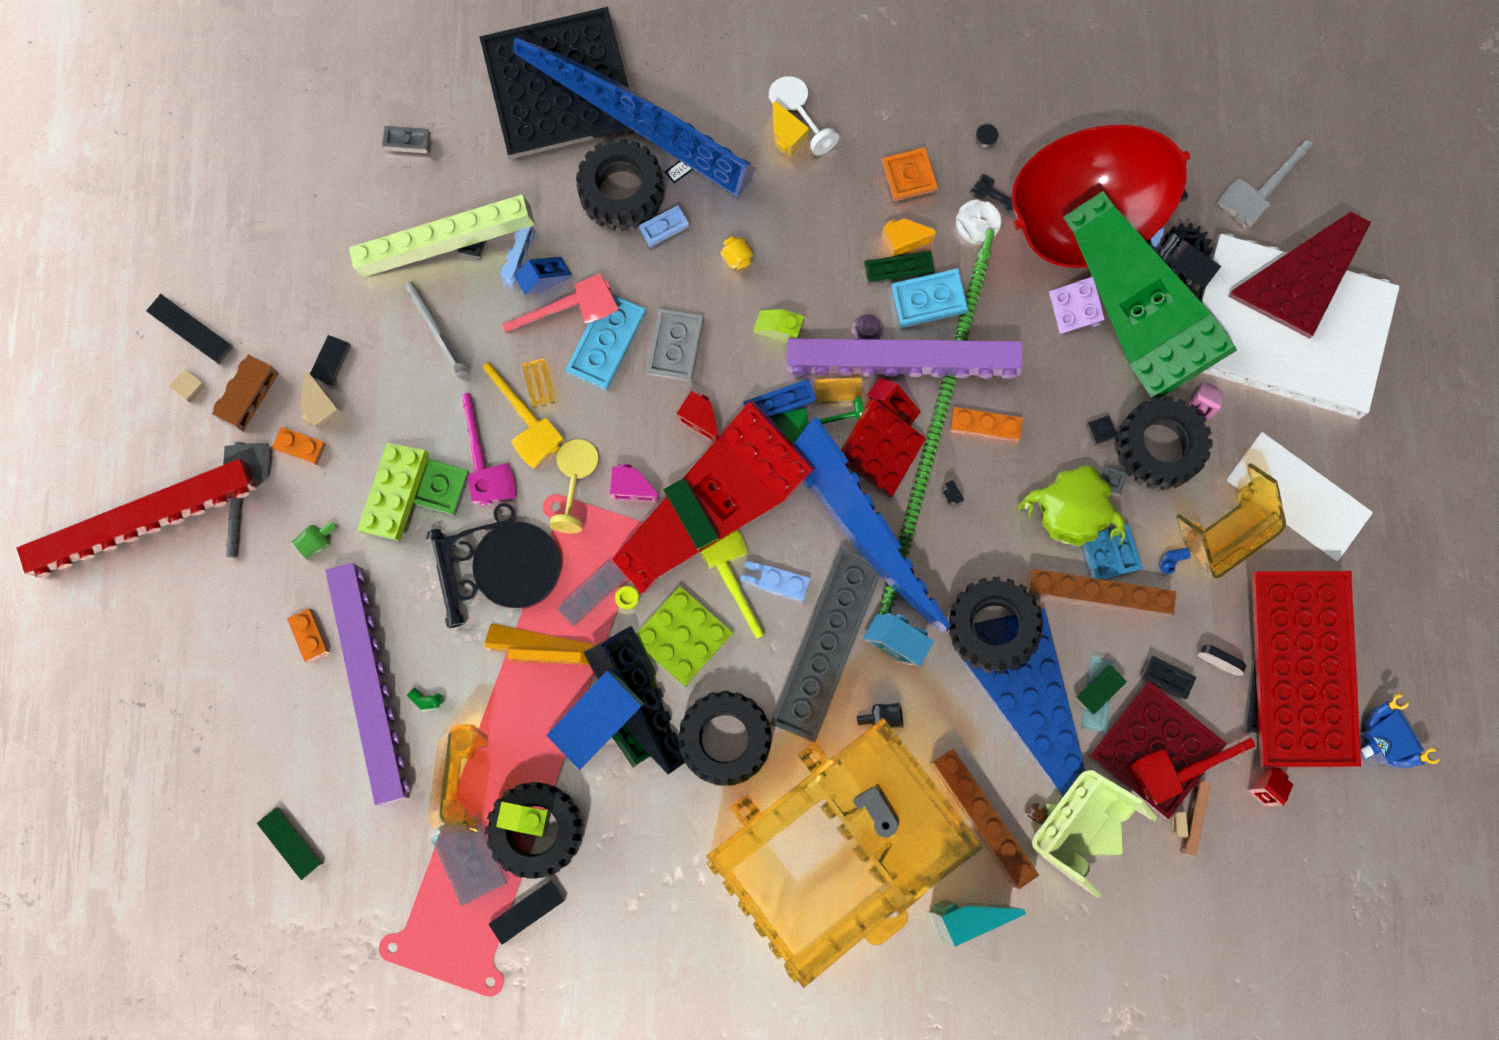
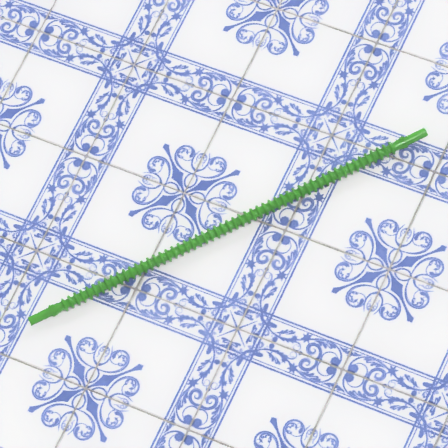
[878,229,995,615]

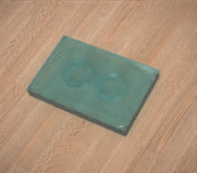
[431,816,507,906]

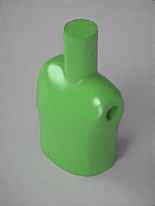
[291,521,337,560]

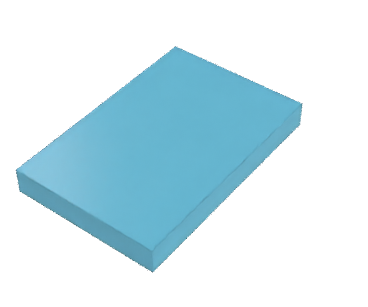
[891,268,968,328]

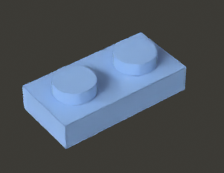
[638,205,689,248]

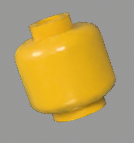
[720,235,754,271]

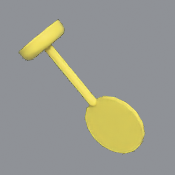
[549,439,598,534]

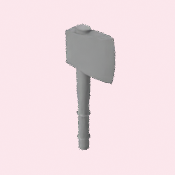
[1217,140,1312,227]
[405,282,468,378]

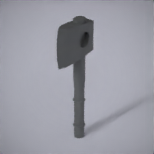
[223,442,270,558]

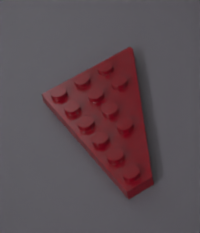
[1228,211,1371,339]

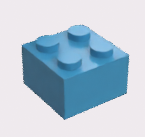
[863,613,934,667]

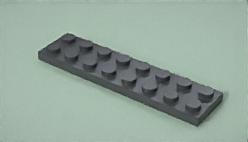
[770,547,880,743]

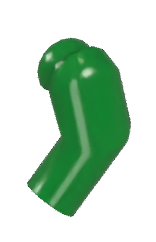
[407,688,444,711]

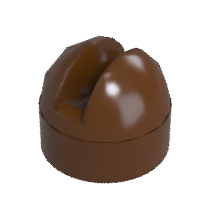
[1025,803,1047,825]

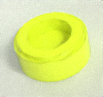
[615,586,639,610]

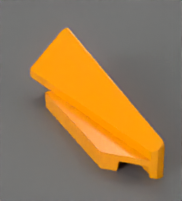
[484,624,595,665]

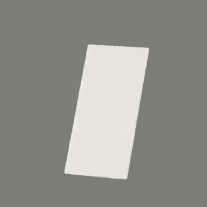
[1226,432,1373,561]

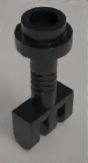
[969,174,1014,213]

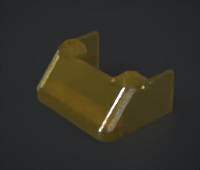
[1176,463,1286,578]

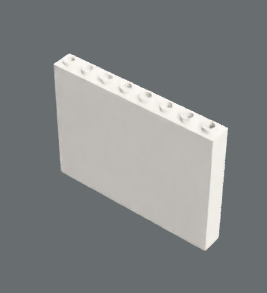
[1198,233,1399,419]

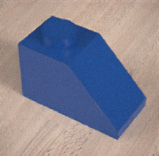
[514,257,572,295]

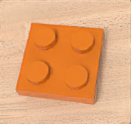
[881,147,938,202]

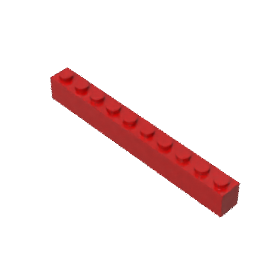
[16,459,257,578]

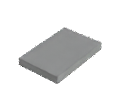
[646,308,704,382]

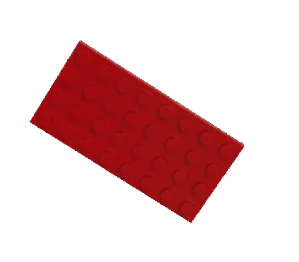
[1252,571,1361,767]

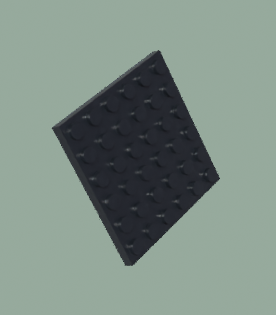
[479,7,632,159]

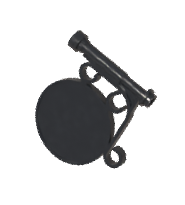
[426,503,561,629]

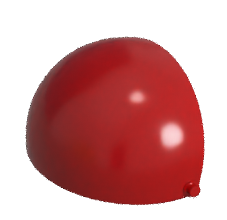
[1012,125,1190,268]

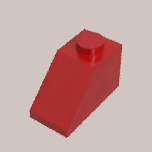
[866,378,921,425]
[676,391,719,442]
[1248,767,1294,807]

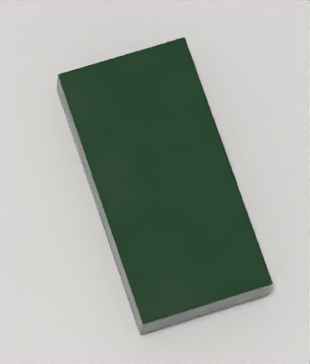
[1075,664,1127,716]

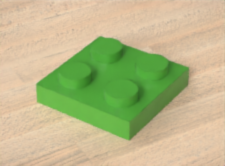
[413,459,469,516]

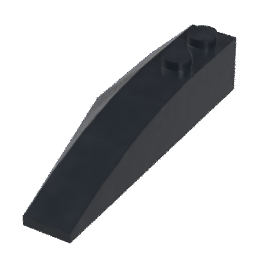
[583,625,685,774]

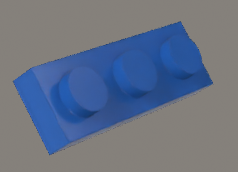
[743,379,816,418]

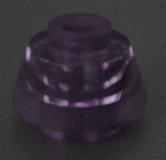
[852,314,883,340]

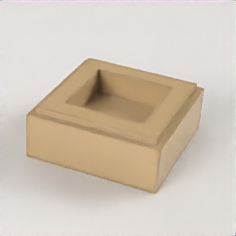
[170,369,204,402]
[1170,812,1188,837]

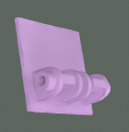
[1049,277,1105,334]

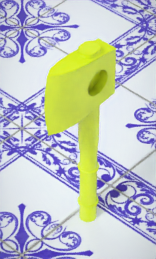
[700,530,765,639]

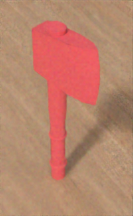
[502,274,619,333]

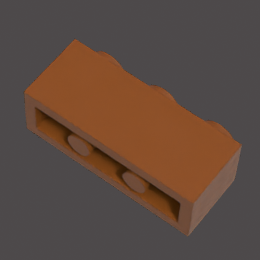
[212,354,279,432]

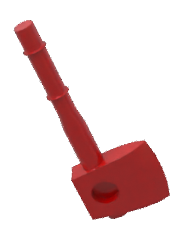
[1131,738,1255,805]

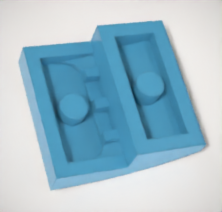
[1081,524,1143,580]

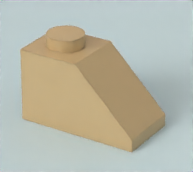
[300,372,340,428]

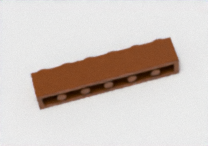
[1026,569,1176,619]
[930,749,1039,889]

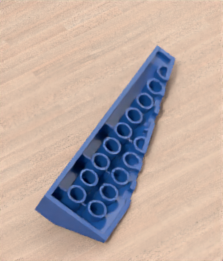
[794,416,951,634]

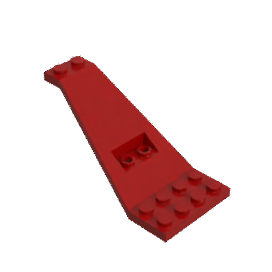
[612,401,816,594]

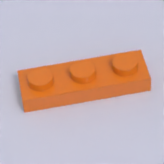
[950,407,1023,442]

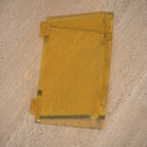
[428,724,488,834]

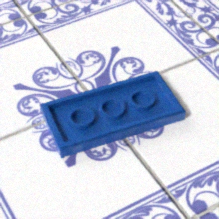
[546,669,644,770]

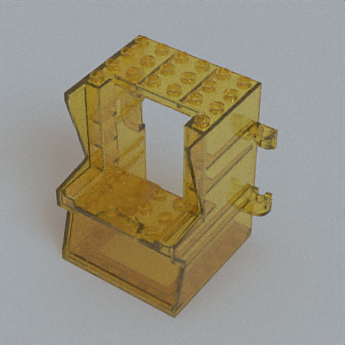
[706,718,984,988]

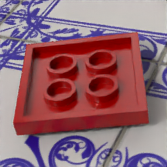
[841,399,926,497]

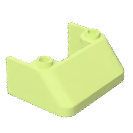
[1032,770,1157,899]

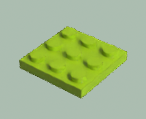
[636,586,733,687]

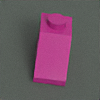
[610,464,659,502]

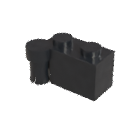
[1156,233,1222,289]

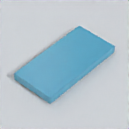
[565,293,647,390]

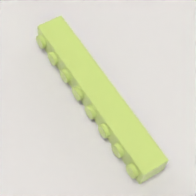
[349,194,535,277]

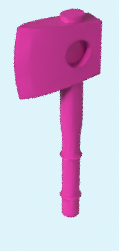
[461,393,515,506]

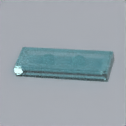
[557,560,626,627]
[1081,657,1115,733]

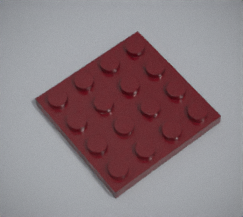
[1088,681,1227,820]

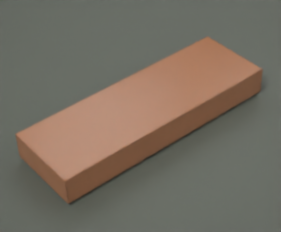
[1180,781,1211,856]

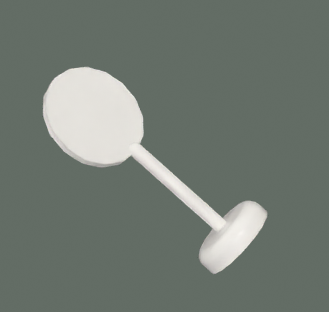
[769,76,839,155]

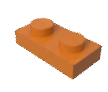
[272,427,326,465]
[287,609,329,662]

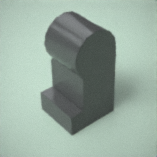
[853,783,899,838]

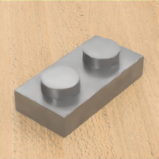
[382,126,431,154]

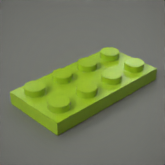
[357,443,430,541]

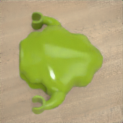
[1018,465,1125,547]

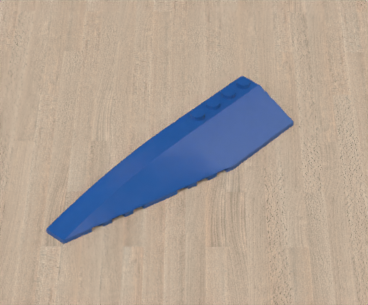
[513,38,755,198]

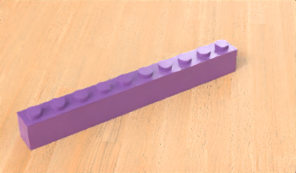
[787,339,1022,379]
[325,563,411,806]

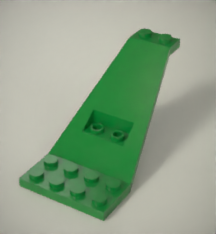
[1063,191,1237,398]

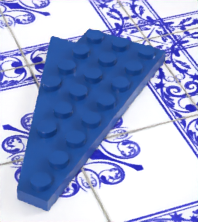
[958,608,1085,798]

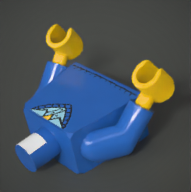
[1360,693,1441,769]

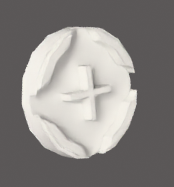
[956,199,1001,244]

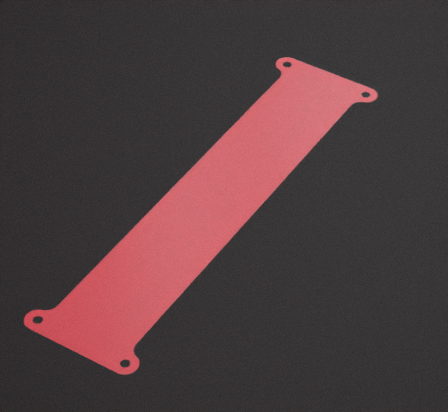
[379,494,644,997]

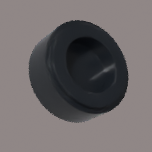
[975,124,999,148]

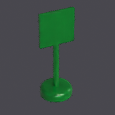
[772,396,864,444]

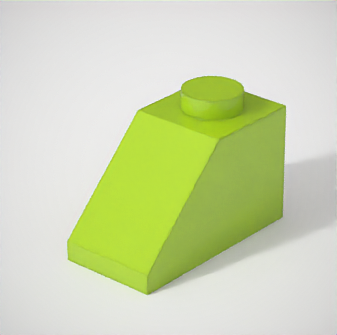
[753,309,804,343]
[496,802,551,837]

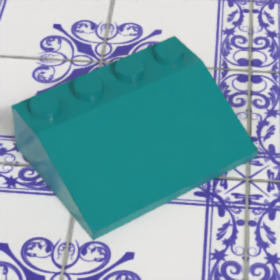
[930,899,1026,947]

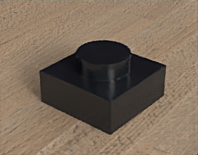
[1086,415,1117,446]
[941,480,964,509]

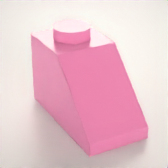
[1187,382,1224,423]

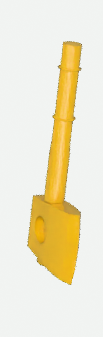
[482,362,564,469]

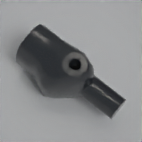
[857,703,904,732]

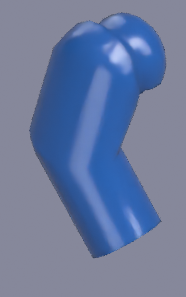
[1160,547,1191,574]

